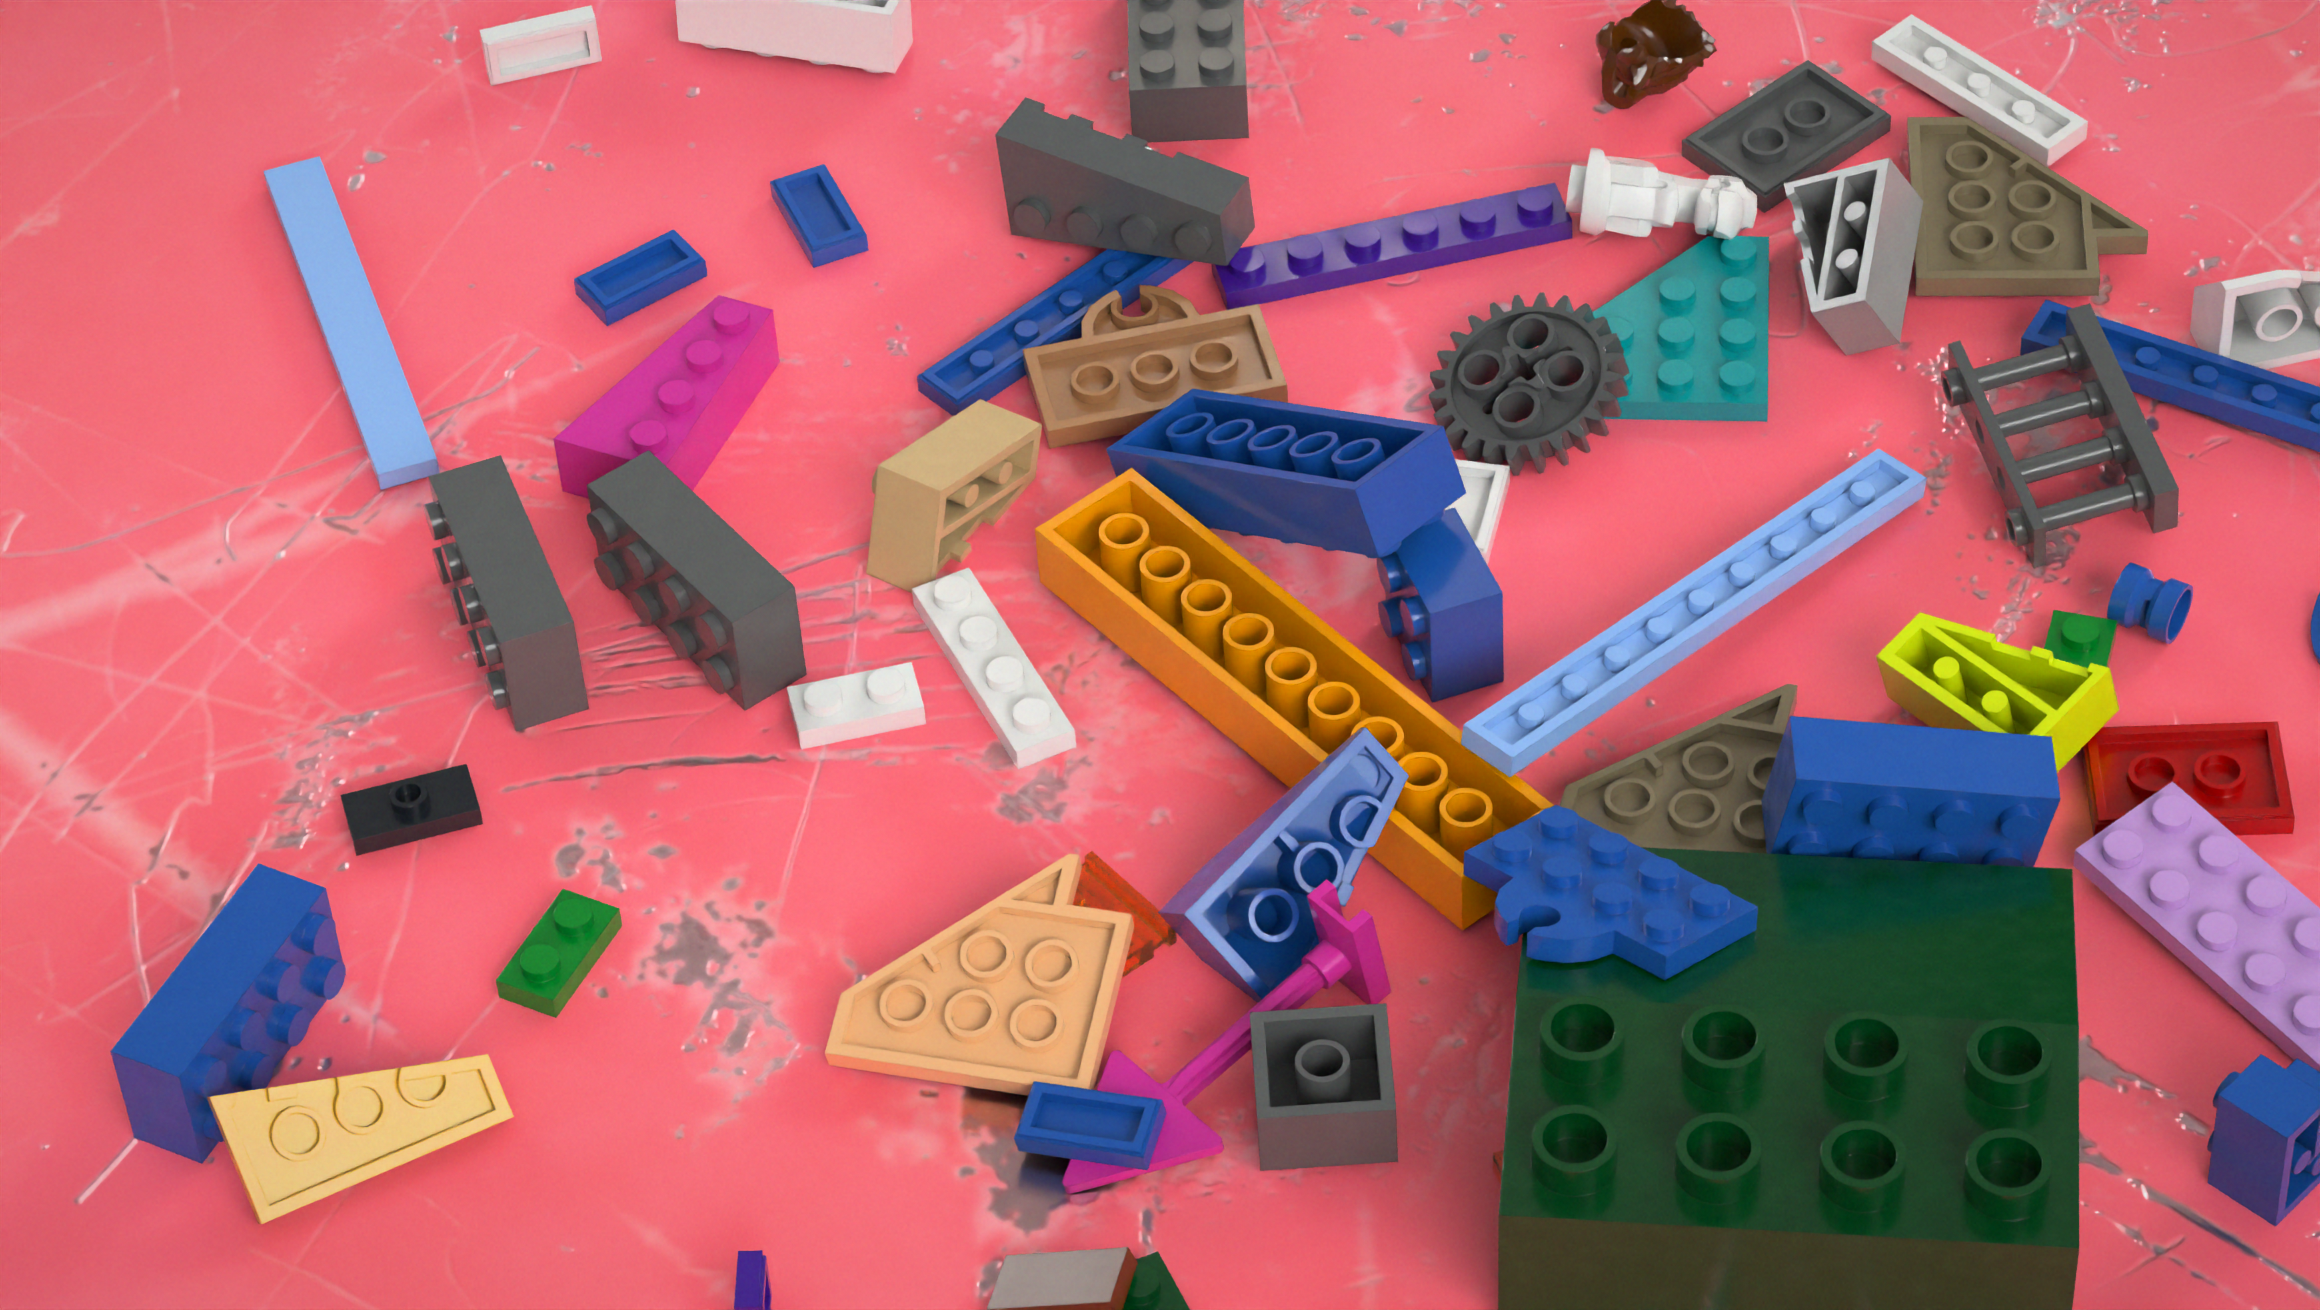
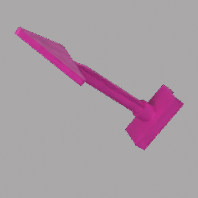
[1062,879,1392,1194]

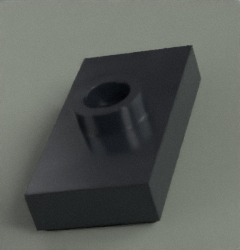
[341,764,483,856]

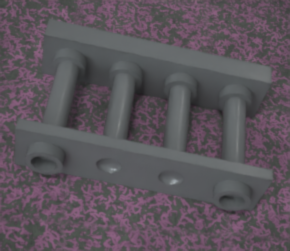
[1941,303,2179,568]

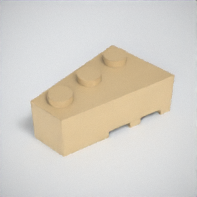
[866,399,1042,593]

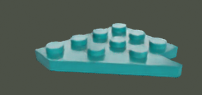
[1592,236,1769,422]

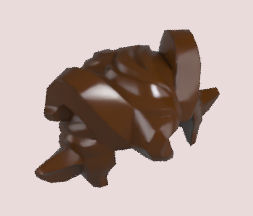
[1595,0,1717,109]

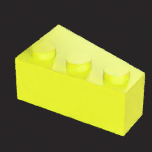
[1876,612,2120,773]

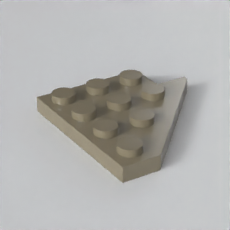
[1907,117,2148,297]
[1560,684,1798,854]

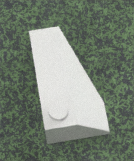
[2190,270,2320,369]

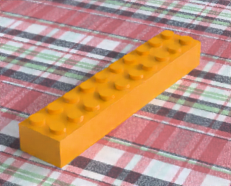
[1035,468,1554,931]

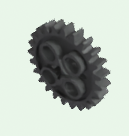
[1429,293,1629,476]

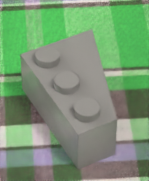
[1784,157,1923,356]

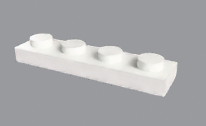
[1871,14,2088,167]
[912,567,1076,769]

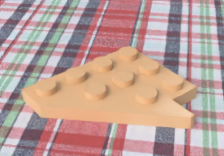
[825,853,1134,1096]

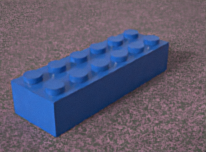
[1106,389,1466,558]

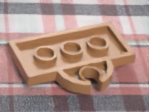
[1023,285,1288,449]

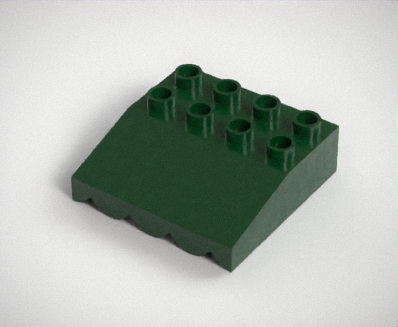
[1498,847,2079,1310]

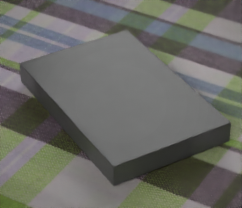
[1682,60,1891,213]

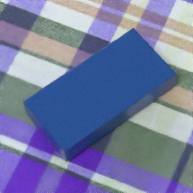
[770,164,869,268]
[574,229,708,326]
[1014,1081,1167,1170]

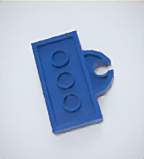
[1463,804,1758,980]

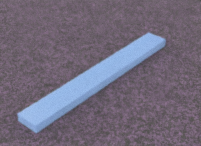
[263,156,440,490]

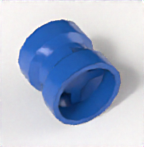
[2107,562,2194,644]

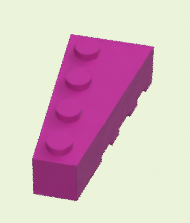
[553,295,780,499]

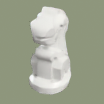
[1566,148,1757,240]

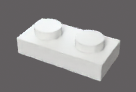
[787,662,926,749]

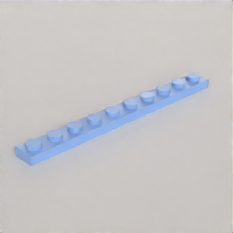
[1461,448,1927,777]

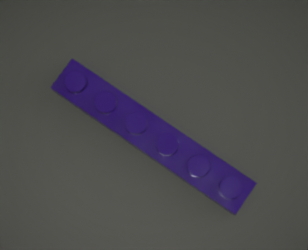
[1212,183,1572,310]

